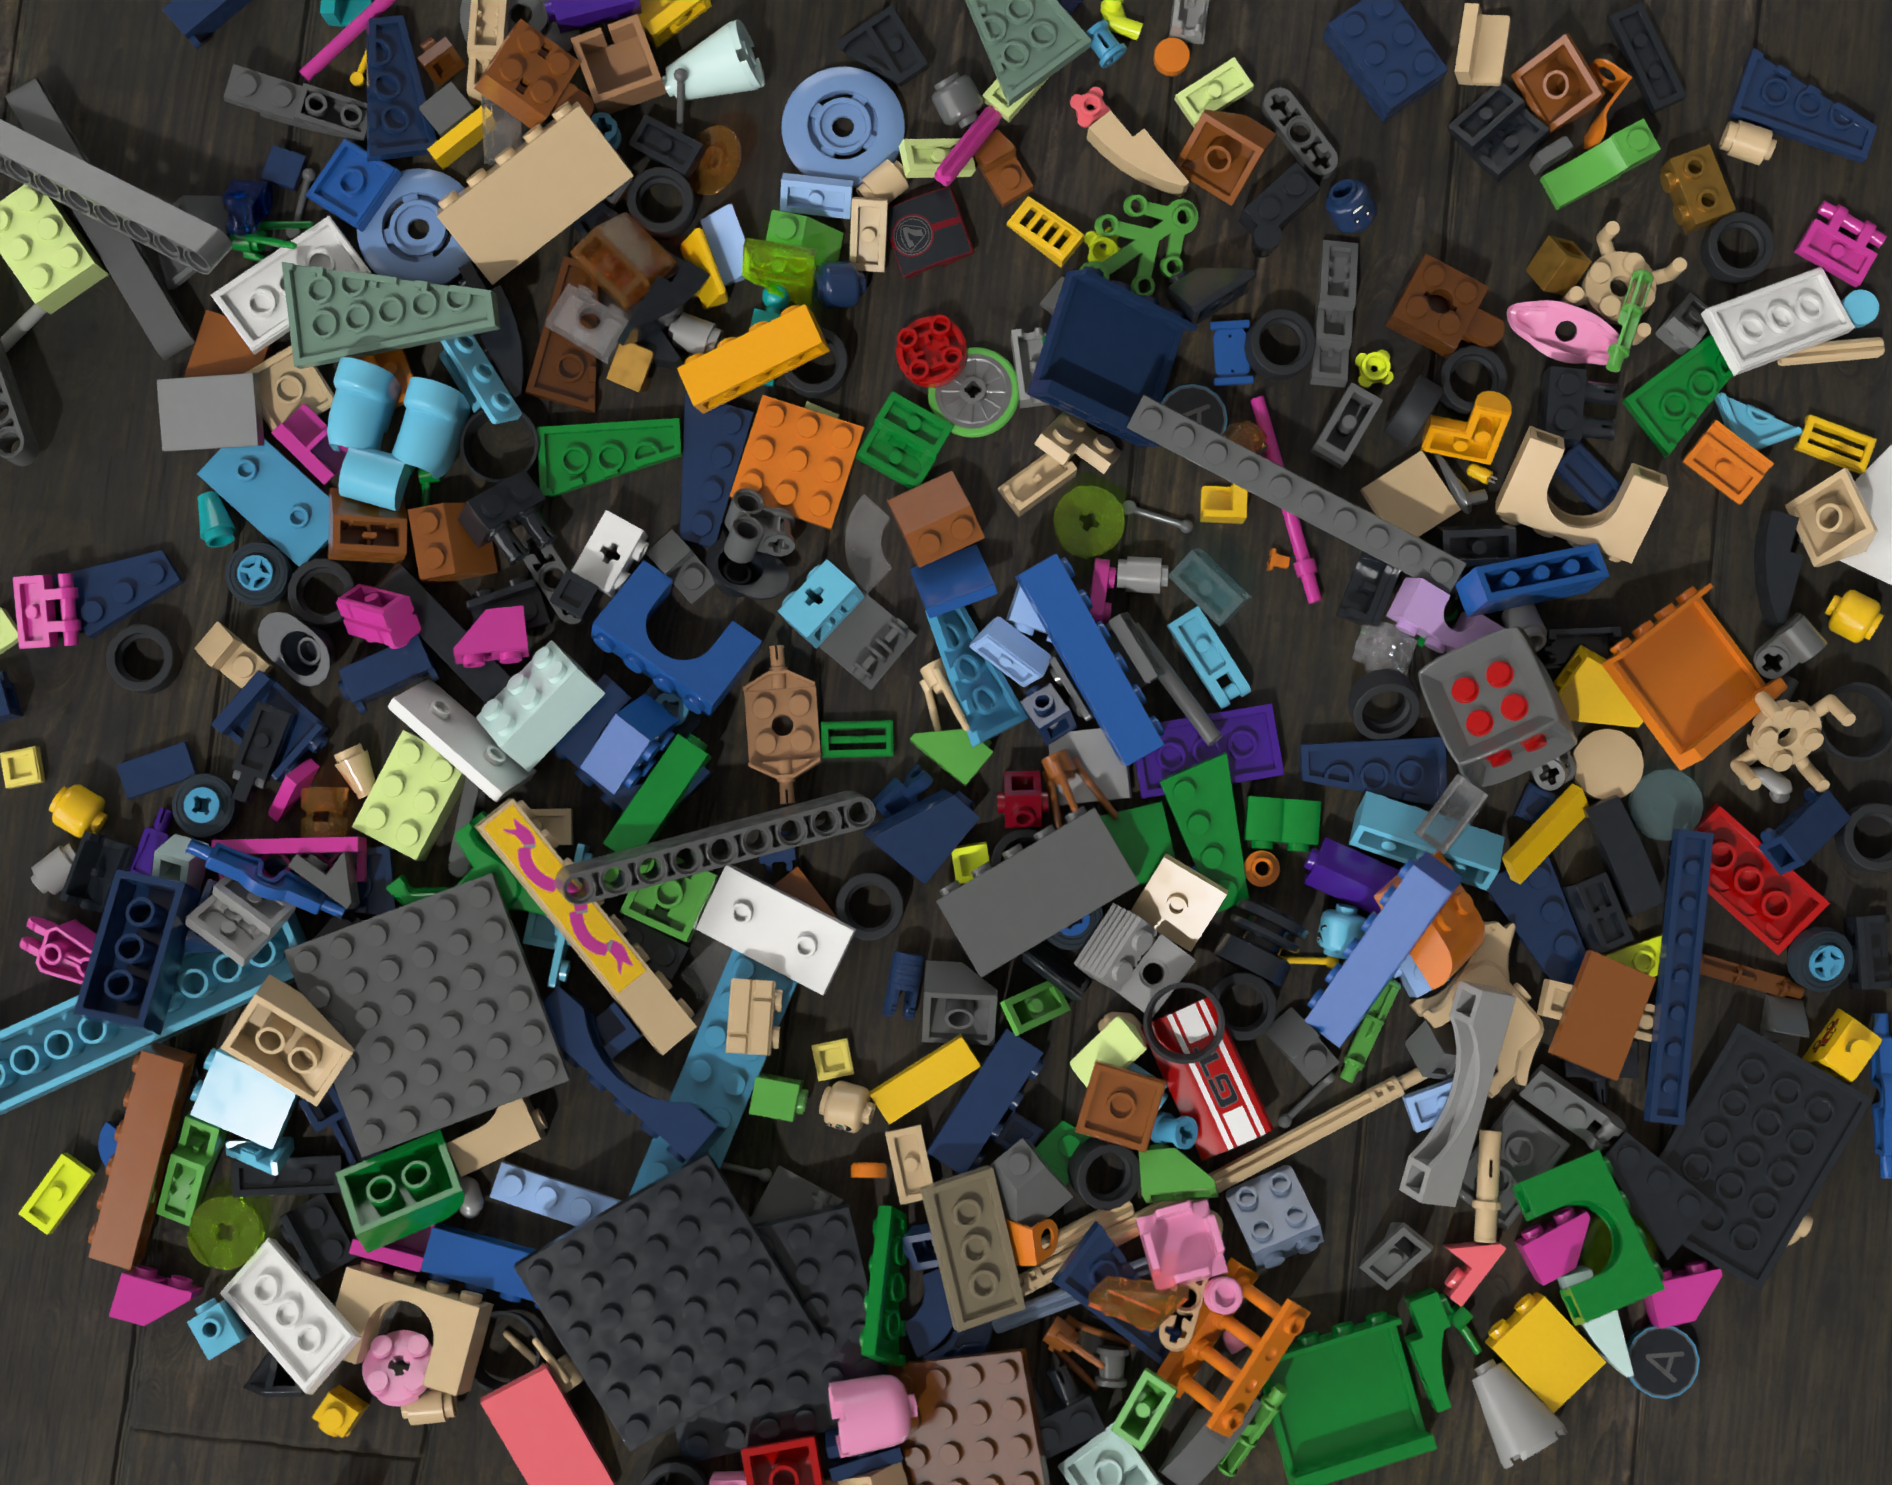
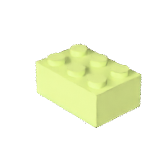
[0,184,109,314]
[352,730,466,861]

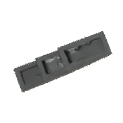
[1310,240,1359,388]

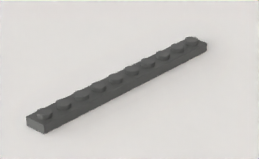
[1126,394,1467,594]

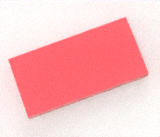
[480,1363,617,1485]

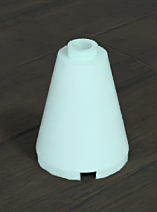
[662,19,765,100]

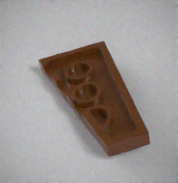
[525,256,598,414]

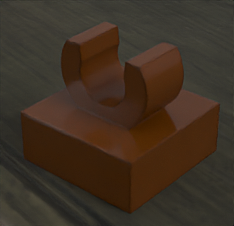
[417,36,466,87]

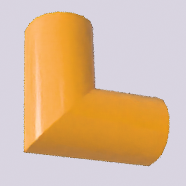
[1421,391,1512,465]

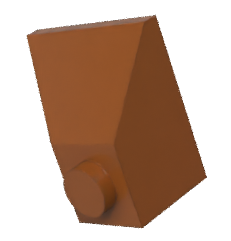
[1175,109,1276,206]

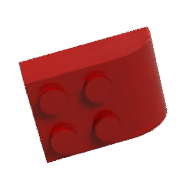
[741,1435,826,1485]

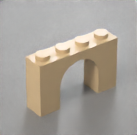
[1495,426,1669,564]
[446,1095,548,1177]
[335,1260,494,1396]

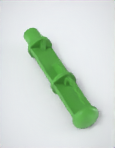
[1606,269,1654,372]
[1340,978,1401,1084]
[1217,1383,1288,1477]

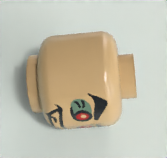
[819,1081,876,1133]

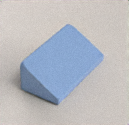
[700,203,758,286]
[969,616,1051,687]

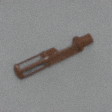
[1700,953,1805,999]

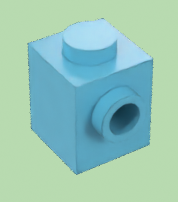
[187,1297,251,1360]

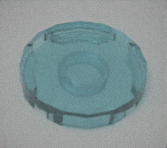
[1628,769,1704,841]

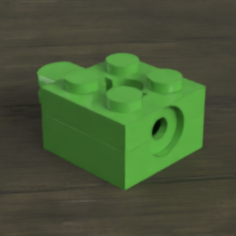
[604,856,720,942]

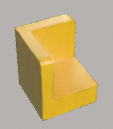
[1200,483,1248,524]

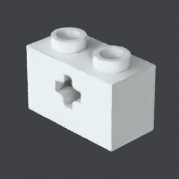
[572,510,649,598]

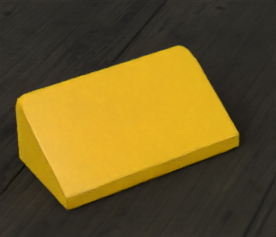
[680,227,729,310]

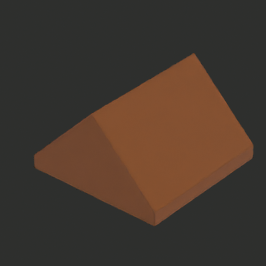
[1511,33,1605,134]

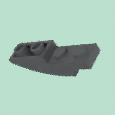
[223,64,367,141]
[1158,1348,1263,1485]

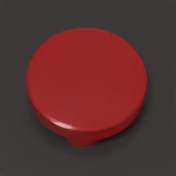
[896,315,968,388]

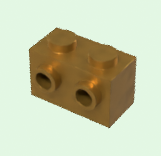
[1660,144,1736,234]

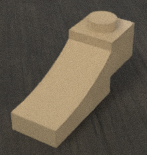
[466,0,509,106]

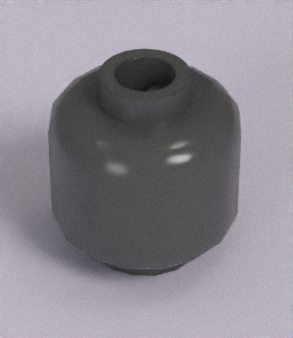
[932,72,984,128]

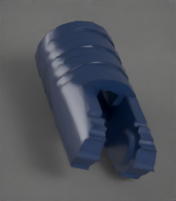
[882,951,925,1020]

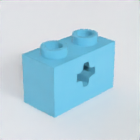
[778,559,865,649]

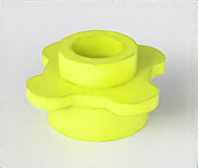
[1084,227,1121,262]
[1355,350,1394,388]

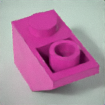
[453,605,529,668]
[1514,1206,1590,1286]
[1643,1260,1722,1329]
[109,1265,203,1326]

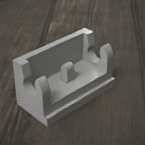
[1169,0,1209,44]
[1011,328,1049,408]

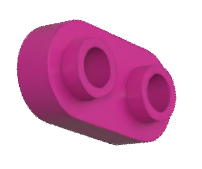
[1089,558,1116,624]

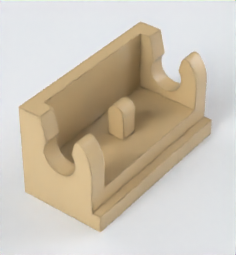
[998,453,1077,518]

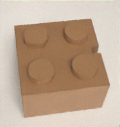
[570,14,667,114]

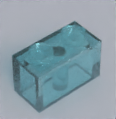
[1168,548,1252,626]

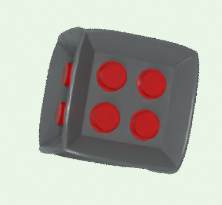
[1417,626,1577,788]

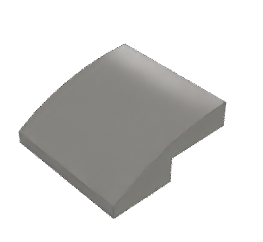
[1048,728,1132,806]
[186,876,296,967]

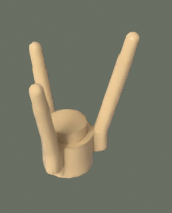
[919,658,970,732]
[503,1330,584,1393]

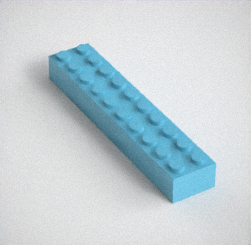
[0,911,308,1115]

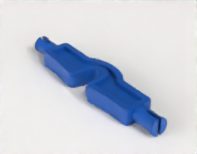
[185,838,346,919]
[1870,1013,1892,1179]

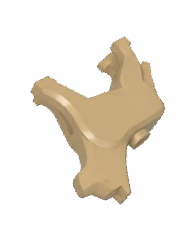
[1409,921,1544,1098]

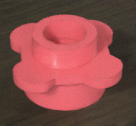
[1070,87,1110,128]

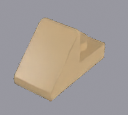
[194,621,273,689]

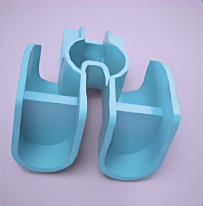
[327,357,471,511]

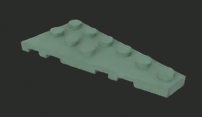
[965,0,1092,106]
[282,262,501,369]

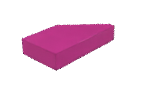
[268,758,320,823]

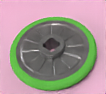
[928,347,1019,438]

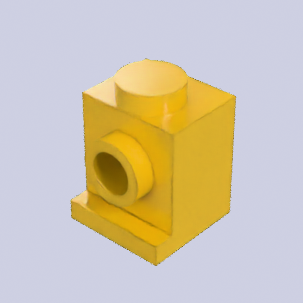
[312,1384,369,1438]

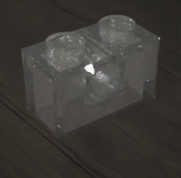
[546,283,629,364]

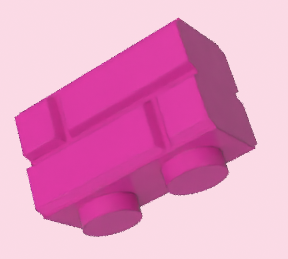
[336,584,421,649]

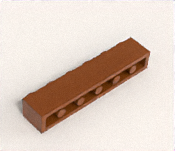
[88,1042,197,1270]

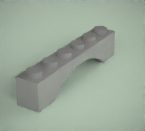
[1399,980,1516,1207]

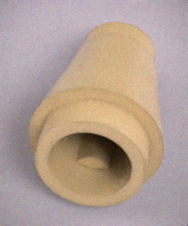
[334,743,376,799]

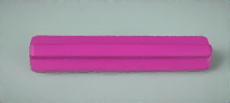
[934,106,1002,186]

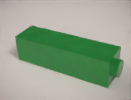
[603,733,712,852]

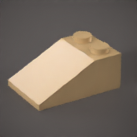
[221,974,355,1106]

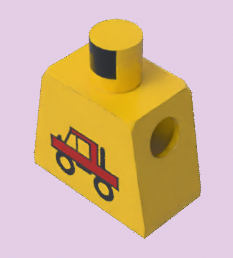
[1802,1008,1883,1083]

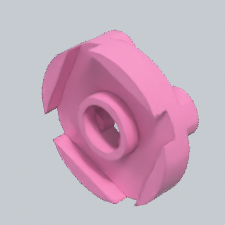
[362,1330,432,1406]

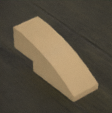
[1087,110,1189,197]

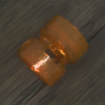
[301,787,349,838]

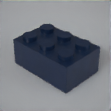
[1323,0,1448,123]

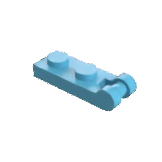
[1167,606,1251,710]

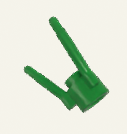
[229,219,314,262]

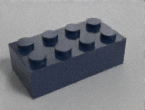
[73,869,202,1035]

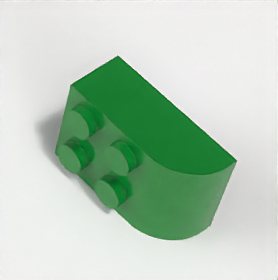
[335,1129,465,1253]

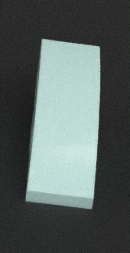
[1557,1265,1634,1377]

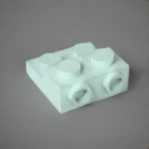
[1057,1423,1164,1485]

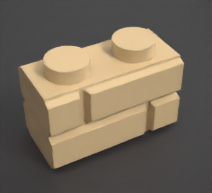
[726,978,783,1056]

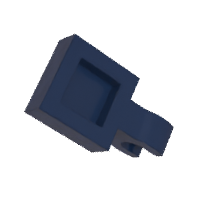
[872,764,934,818]

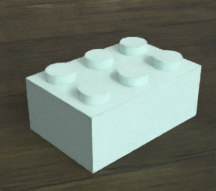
[476,640,605,772]

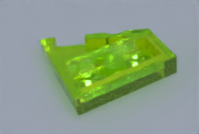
[742,238,817,311]

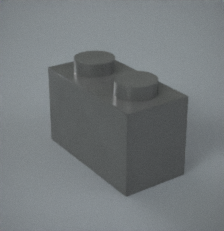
[1310,382,1383,470]

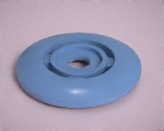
[782,67,905,188]
[357,168,472,285]

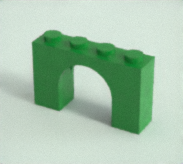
[1511,1150,1665,1326]

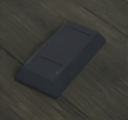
[1022,941,1093,1001]

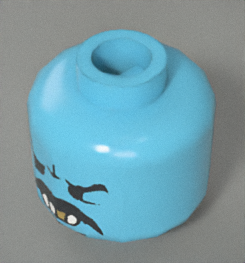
[1317,903,1366,959]

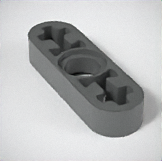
[1262,88,1338,180]
[520,533,584,626]

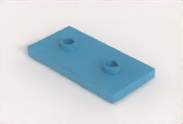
[197,438,329,567]

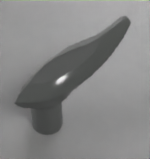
[1435,454,1488,515]

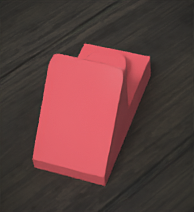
[1443,1241,1506,1307]

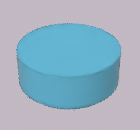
[1841,290,1879,327]

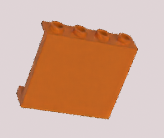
[1601,583,1789,771]

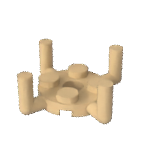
[1561,221,1687,345]
[1730,691,1856,793]

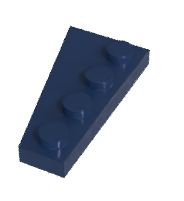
[367,15,437,162]
[1727,48,1878,164]
[680,393,755,548]
[1299,736,1448,808]
[263,846,398,915]
[1485,856,1586,985]
[1051,1220,1182,1365]

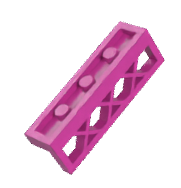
[211,837,367,882]

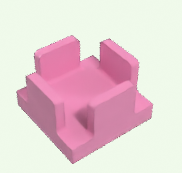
[1136,1200,1228,1293]

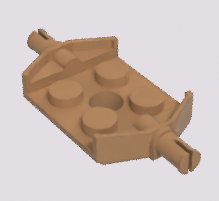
[743,645,821,804]

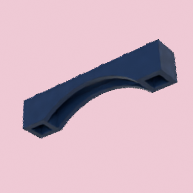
[543,985,726,1163]

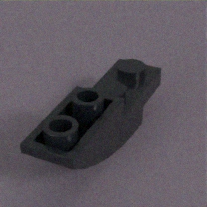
[458,261,529,405]

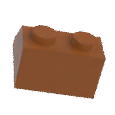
[887,471,985,568]
[408,503,499,586]

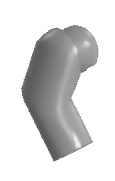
[1739,767,1793,803]
[456,1171,484,1218]

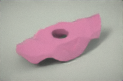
[1507,300,1620,365]

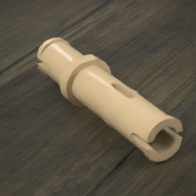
[1472,1130,1502,1243]

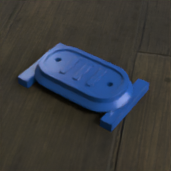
[1210,320,1254,386]

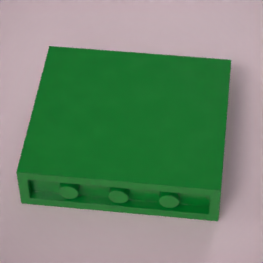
[1262,1311,1437,1485]

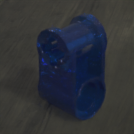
[222,179,273,235]

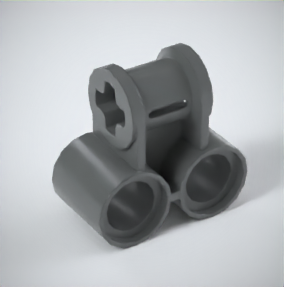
[724,488,795,563]
[1753,613,1828,679]

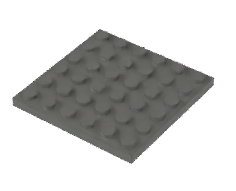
[284,872,571,1157]

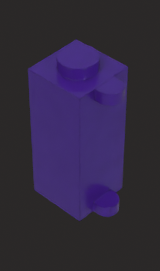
[544,0,642,34]
[1304,837,1400,914]

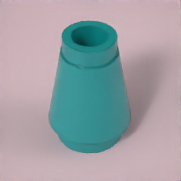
[197,492,236,548]

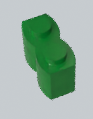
[1243,796,1321,852]

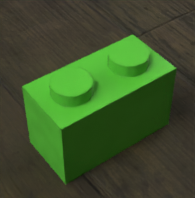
[749,1073,809,1122]

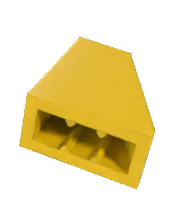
[1553,645,1643,728]

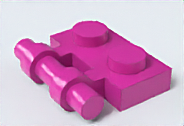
[1794,200,1887,288]
[13,573,82,649]

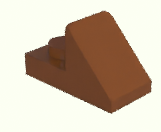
[973,129,1033,208]

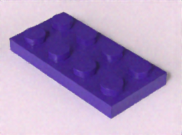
[1135,704,1284,799]

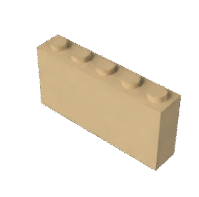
[436,101,633,285]

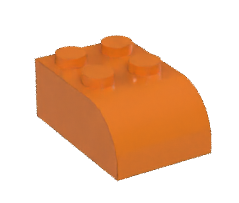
[1373,850,1485,990]

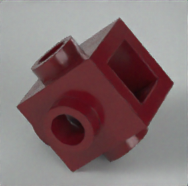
[997,770,1048,828]

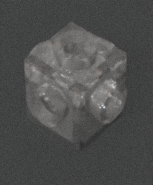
[1352,622,1417,675]

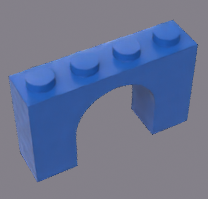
[591,560,762,718]

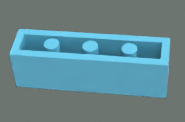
[1348,791,1505,891]

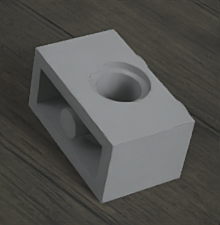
[1117,933,1196,1018]

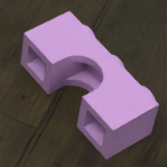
[1386,578,1505,653]

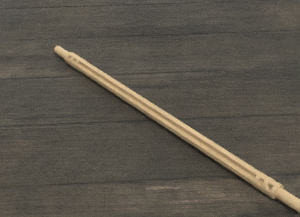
[1018,1067,1428,1297]

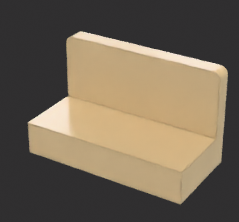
[1455,3,1511,86]

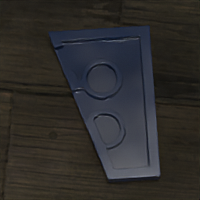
[52,550,184,639]

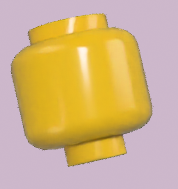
[1825,590,1884,643]
[49,784,108,838]

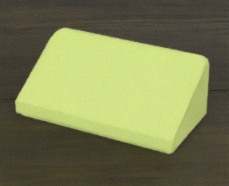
[1070,1016,1147,1087]

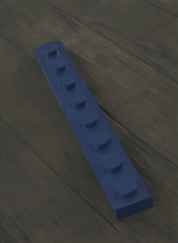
[1644,829,1714,1125]

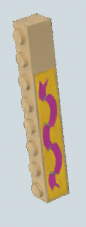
[474,798,697,1055]

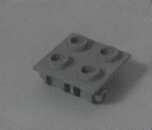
[819,590,917,690]
[750,1165,843,1224]

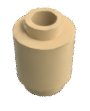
[1719,120,1777,165]
[856,159,909,204]
[401,1388,458,1426]

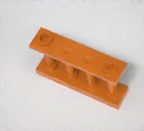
[1156,1257,1311,1439]

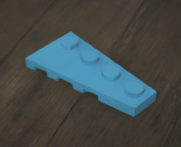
[925,606,1028,748]

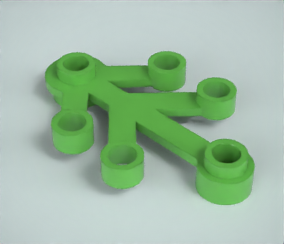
[1079,195,1198,296]

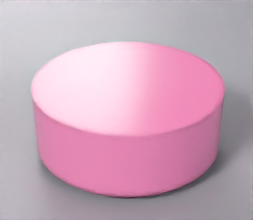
[1203,1276,1243,1315]

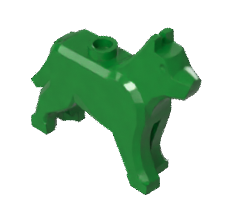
[386,810,547,917]

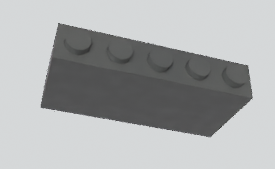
[936,806,1139,977]

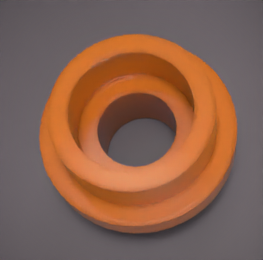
[1244,851,1280,887]

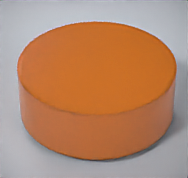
[1154,38,1190,76]
[851,1163,887,1178]

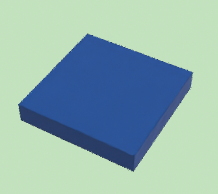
[305,138,403,232]
[910,545,998,619]

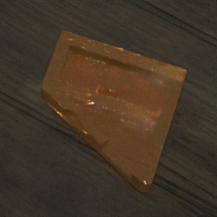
[1088,1276,1189,1333]

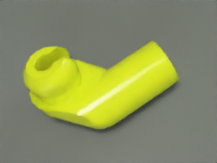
[1100,0,1143,41]

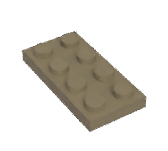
[920,1165,1026,1332]

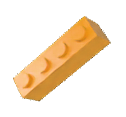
[677,304,830,414]

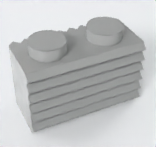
[1073,903,1157,992]

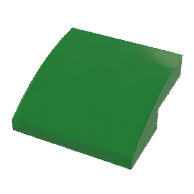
[856,391,954,489]
[1100,802,1175,886]

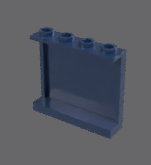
[1027,266,1198,447]

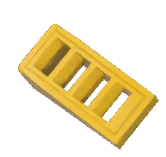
[1006,196,1084,268]

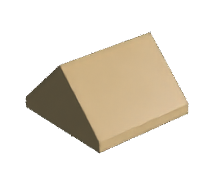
[1785,468,1878,567]

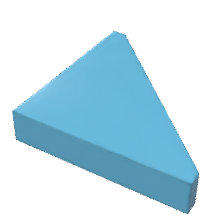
[1715,392,1803,450]
[225,1137,295,1175]

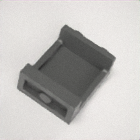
[1049,612,1165,721]

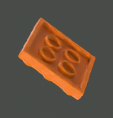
[730,395,865,530]

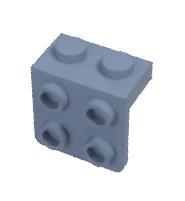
[1226,1165,1324,1271]

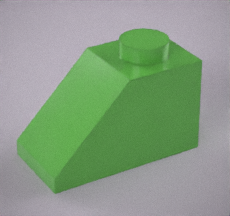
[765,210,844,266]
[910,729,993,787]
[1139,1144,1219,1203]
[1110,1368,1178,1451]

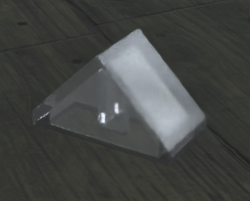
[1414,774,1489,855]

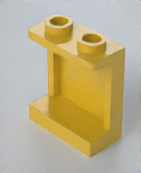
[638,0,712,48]
[1485,1292,1607,1414]

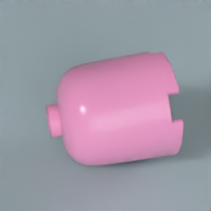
[828,1375,918,1458]

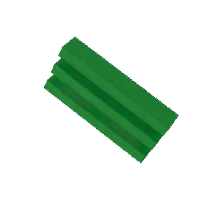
[821,720,894,759]

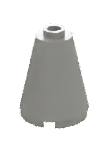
[1472,1359,1568,1469]

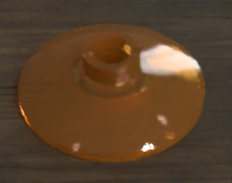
[686,125,742,195]

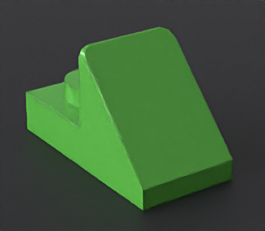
[1000,981,1071,1036]

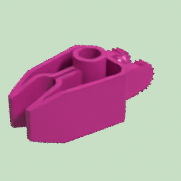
[20,916,97,984]

